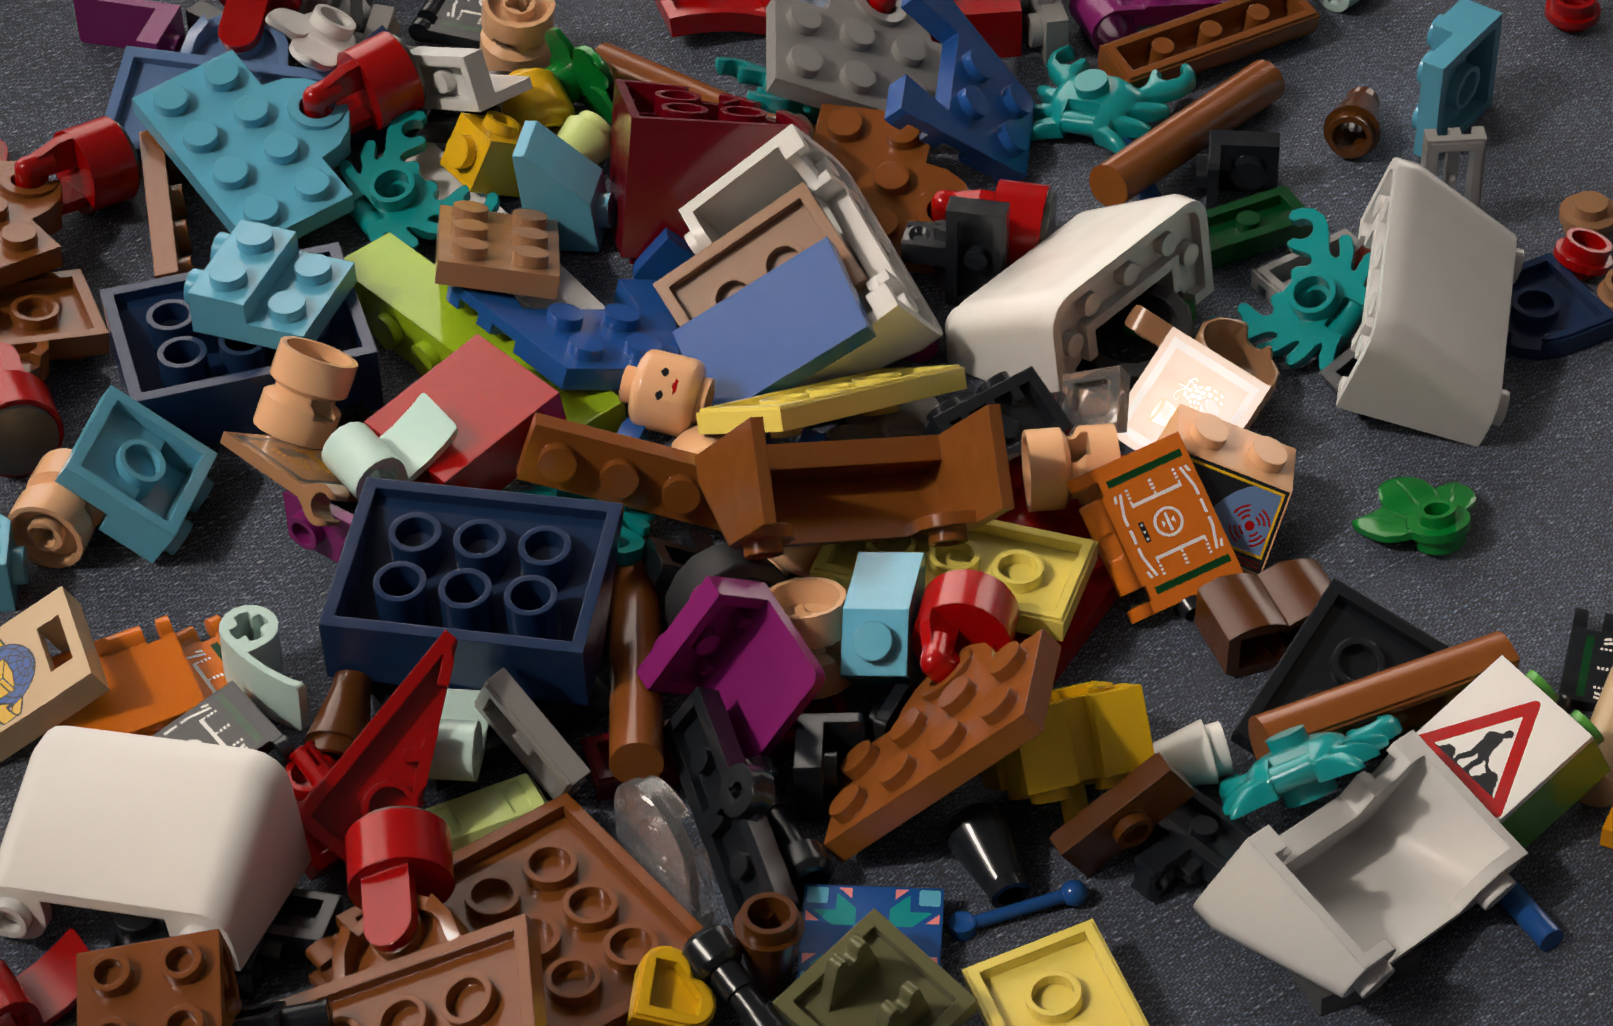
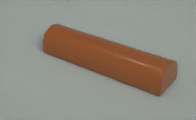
[1098,0,1320,88]
[1248,631,1520,760]

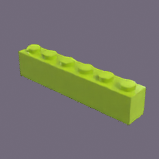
[344,232,626,433]

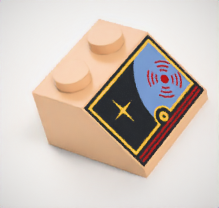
[1158,403,1296,575]

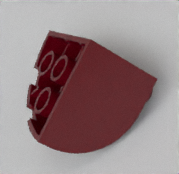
[610,79,810,265]

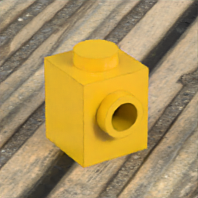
[440,111,523,198]

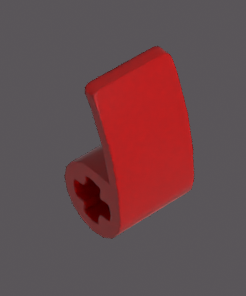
[0,928,89,1026]

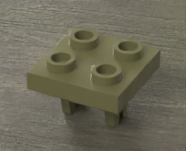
[772,908,977,1026]

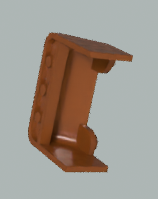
[695,404,1015,560]

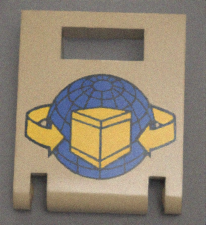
[0,586,110,763]

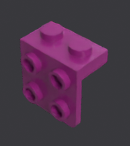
[636,575,825,758]

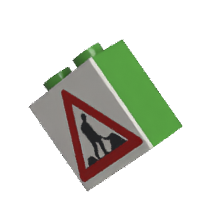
[1416,655,1611,849]

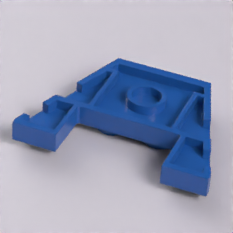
[884,0,1035,181]
[446,279,680,390]

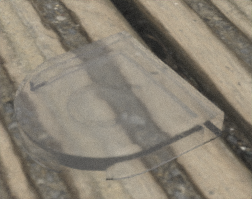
[614,775,714,927]

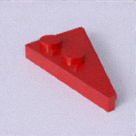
[298,629,458,863]

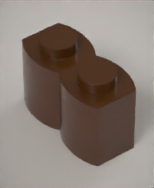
[1194,558,1331,676]

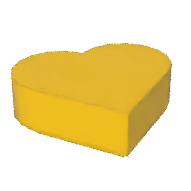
[626,946,716,1026]

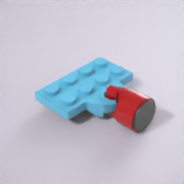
[132,31,426,239]

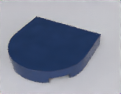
[1506,253,1613,360]

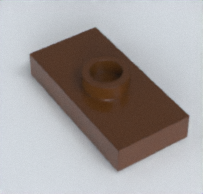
[1049,752,1197,878]

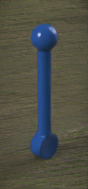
[948,880,1088,941]

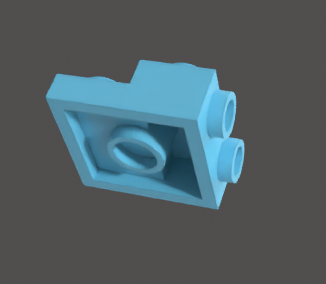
[1412,0,1503,157]
[183,220,357,349]
[55,385,218,564]

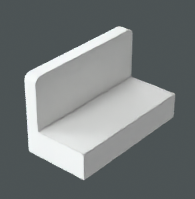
[410,46,533,112]

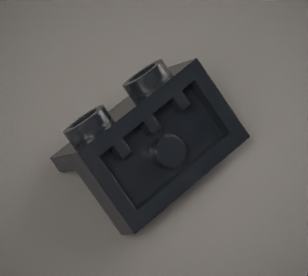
[921,366,1074,468]

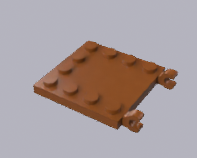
[305,792,710,1026]

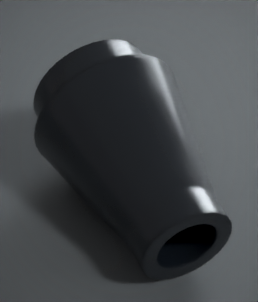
[947,802,1030,908]

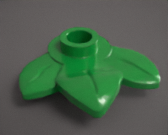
[545,27,614,124]
[1352,477,1476,555]

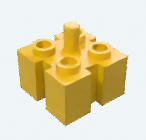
[981,681,1155,824]

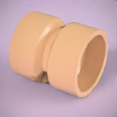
[480,0,556,72]
[253,336,358,449]
[1021,423,1121,512]
[7,448,105,569]
[769,577,852,700]

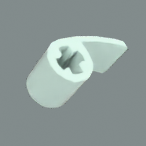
[322,393,458,501]
[219,605,310,731]
[428,688,489,781]

